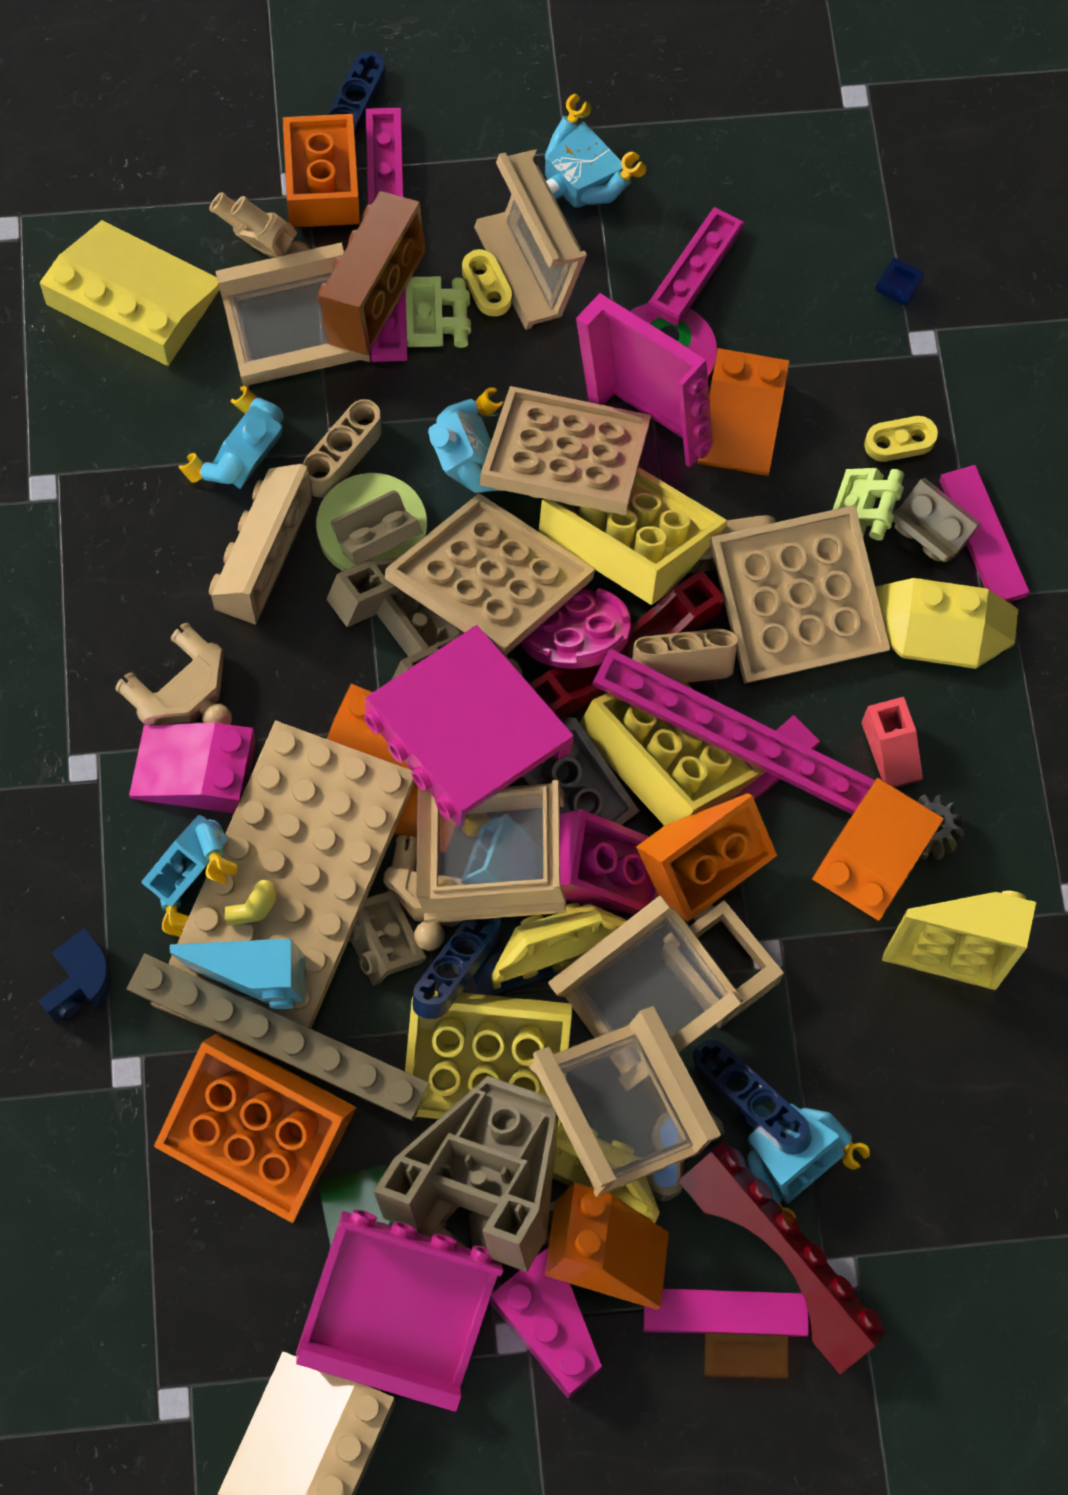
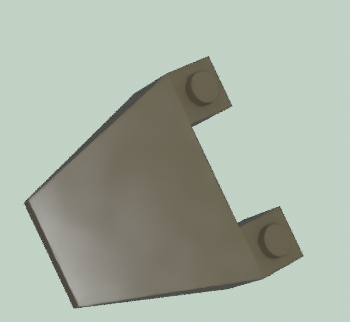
[326,558,464,680]
[374,1076,559,1272]

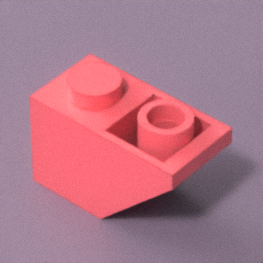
[861,697,923,788]

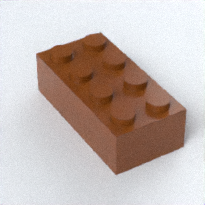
[317,191,426,356]

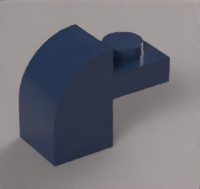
[39,928,111,1022]

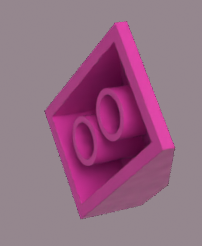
[129,723,257,814]
[542,809,658,915]

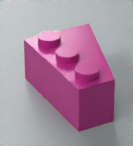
[490,1247,602,1399]

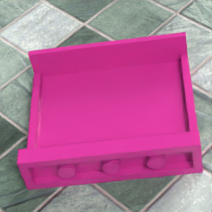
[576,293,713,467]
[364,625,574,828]
[296,1209,503,1412]

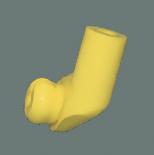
[225,880,277,926]

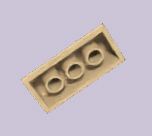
[209,464,312,625]

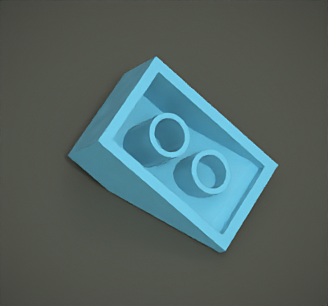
[170,939,305,1009]

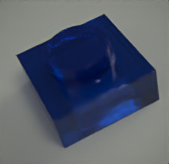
[875,257,925,307]

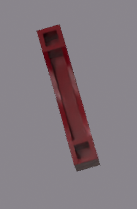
[529,570,724,719]
[678,1141,886,1374]

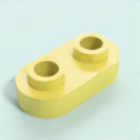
[462,249,512,316]
[864,416,938,462]

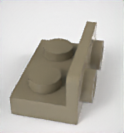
[892,478,982,562]
[331,490,423,565]
[349,890,426,986]

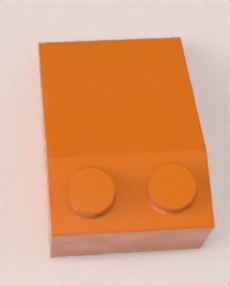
[283,114,360,228]
[697,348,789,476]
[812,777,944,921]
[636,793,777,921]
[545,1182,669,1310]

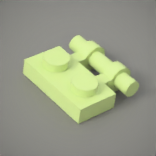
[406,276,471,348]
[833,468,904,540]

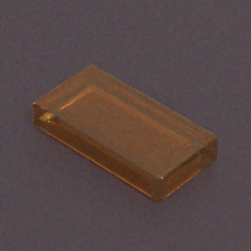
[704,1333,788,1379]

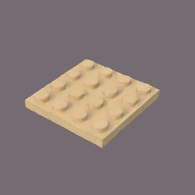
[479,386,651,515]
[384,493,595,656]
[710,505,890,684]

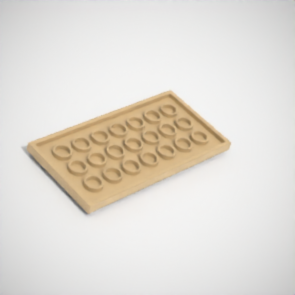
[151,720,415,1032]

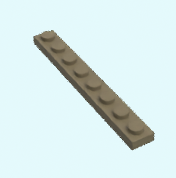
[127,953,430,1122]

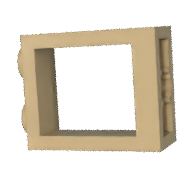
[661,900,784,1029]

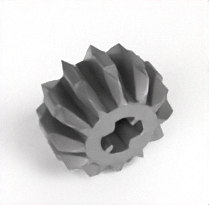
[918,794,964,860]

